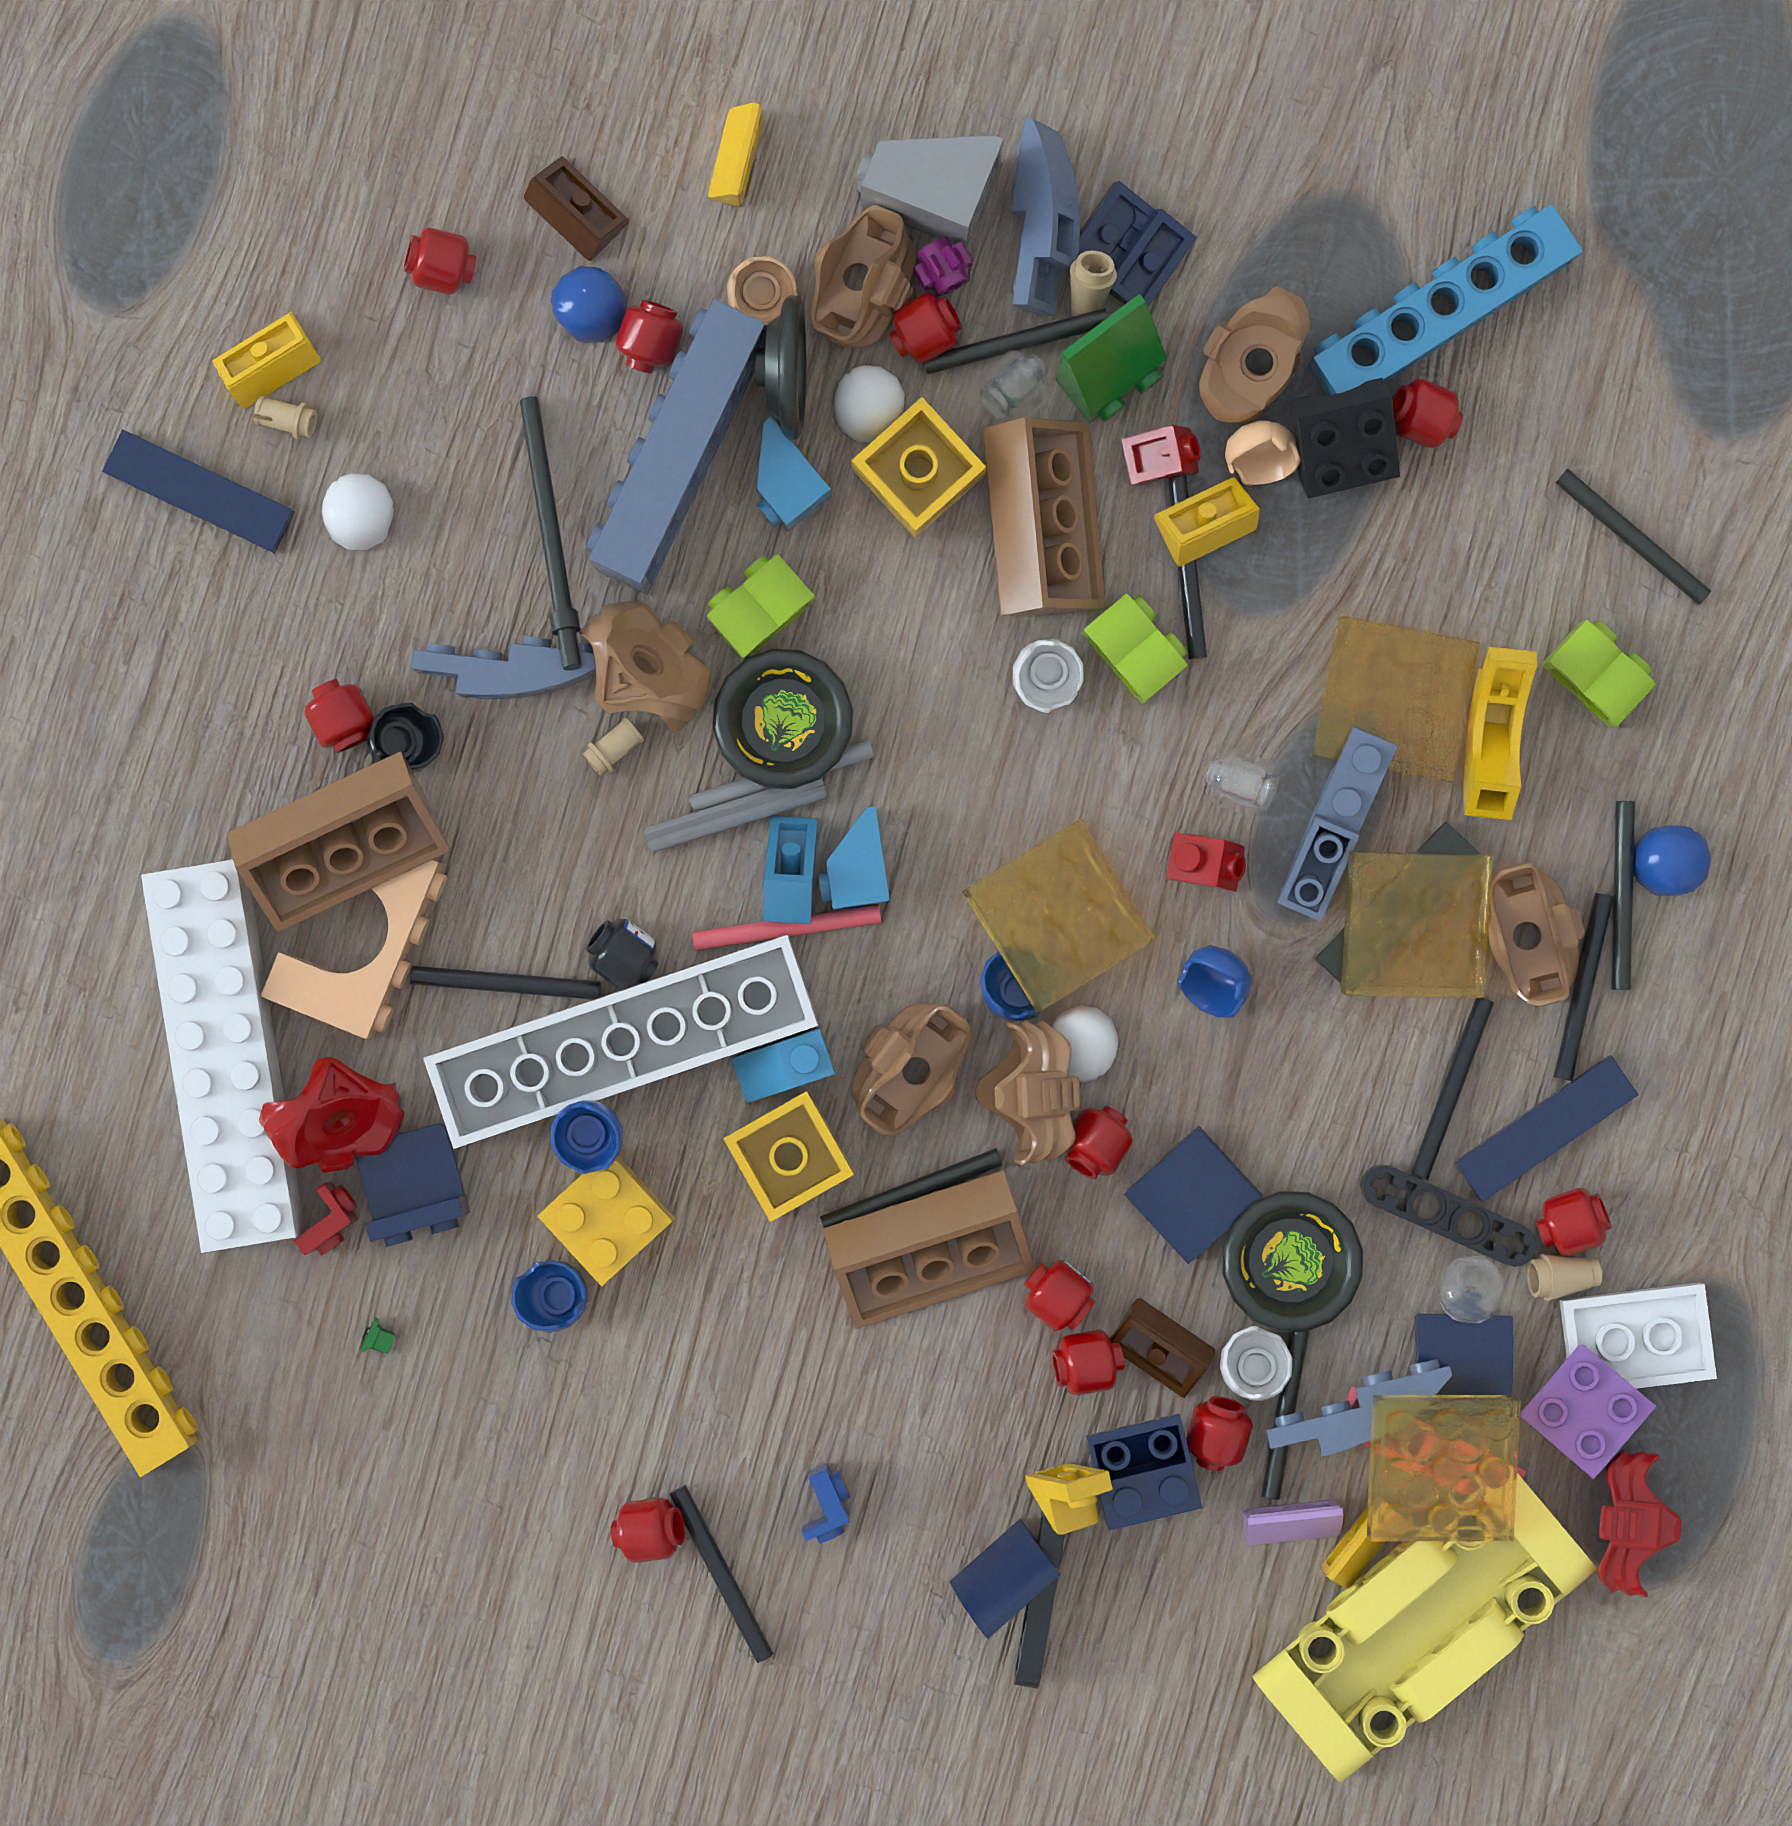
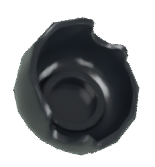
[366,703,444,773]

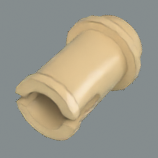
[253,395,318,440]
[582,717,644,776]

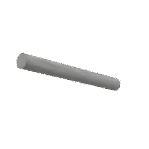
[689,739,874,812]

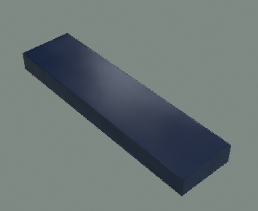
[102,429,295,554]
[1453,1056,1639,1202]

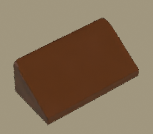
[524,156,629,261]
[1109,1298,1215,1398]

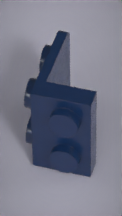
[355,1124,470,1247]

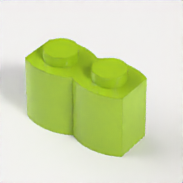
[706,554,815,661]
[1081,593,1188,704]
[1542,620,1656,728]

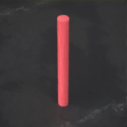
[692,904,882,951]

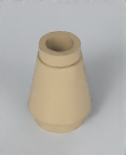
[1070,251,1117,316]
[1527,1254,1602,1301]

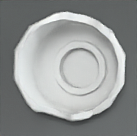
[833,365,905,443]
[322,473,394,550]
[1012,638,1084,713]
[1052,1005,1119,1082]
[1220,1326,1292,1401]

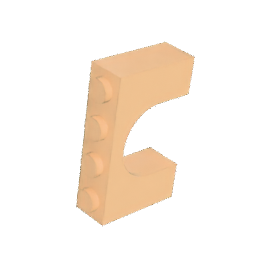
[261,859,447,1039]

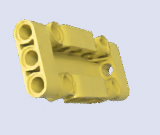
[1252,1463,1598,1783]

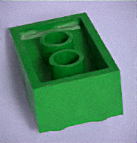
[1055,294,1167,424]

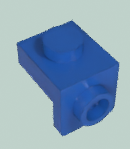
[802,1463,851,1543]

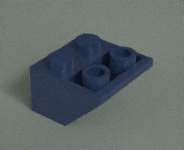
[1086,1413,1202,1531]

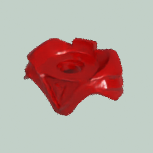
[259,1057,405,1173]
[1598,1450,1682,1598]

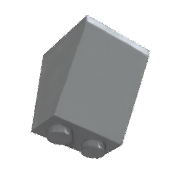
[856,135,1004,249]

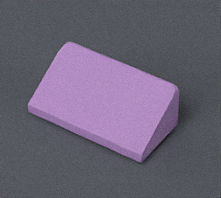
[1242,1499,1343,1545]

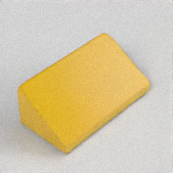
[708,102,764,207]
[212,311,321,409]
[1154,477,1260,567]
[1321,1494,1405,1589]

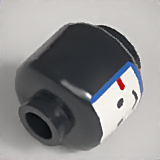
[586,919,658,989]

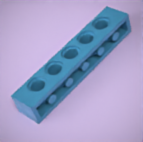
[1308,204,1583,395]

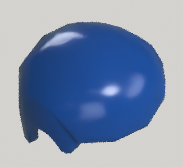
[551,266,627,343]
[1634,825,1711,896]
[1178,945,1252,1018]
[980,947,1053,1021]
[550,1100,623,1174]
[511,1260,589,1333]

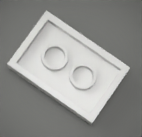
[1559,1282,1717,1389]

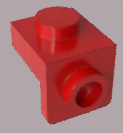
[1166,832,1246,892]
[293,1181,358,1256]

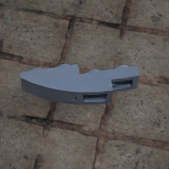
[1011,118,1080,316]
[411,636,596,699]
[1277,725,1398,921]
[1266,1359,1452,1457]

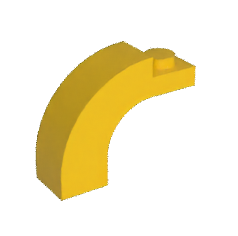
[1463,647,1537,820]

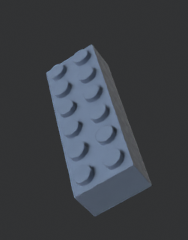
[586,299,767,595]

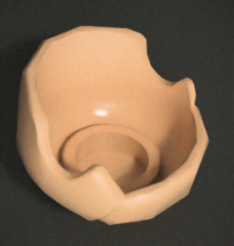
[727,256,798,329]
[1225,421,1301,486]

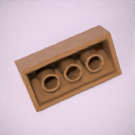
[983,417,1106,617]
[226,751,450,932]
[822,1170,1035,1329]

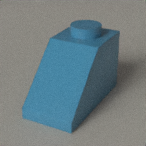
[756,416,832,532]
[819,806,890,910]
[763,816,818,924]
[732,1028,836,1103]

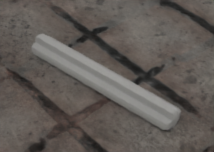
[644,778,827,852]

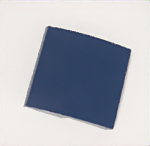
[1078,181,1197,307]
[1124,1126,1263,1264]
[1414,1314,1513,1417]
[949,1519,1060,1639]

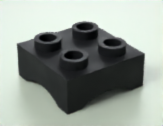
[1289,378,1400,499]

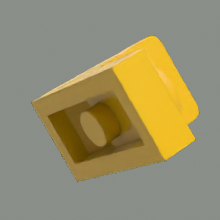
[1025,1463,1113,1535]

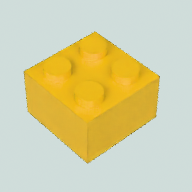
[851,397,986,539]
[723,1090,855,1222]
[537,1155,676,1287]

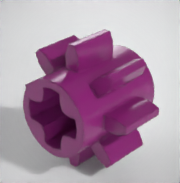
[914,237,973,296]

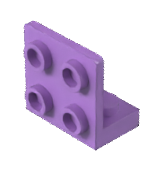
[1521,1344,1657,1480]

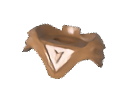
[810,205,918,348]
[1199,286,1310,423]
[579,601,710,733]
[1487,864,1585,1007]
[852,1003,971,1136]
[975,1020,1080,1165]

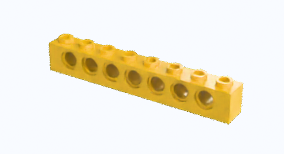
[0,1119,199,1477]

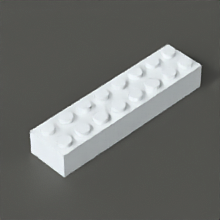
[141,860,306,1253]
[423,935,819,1149]

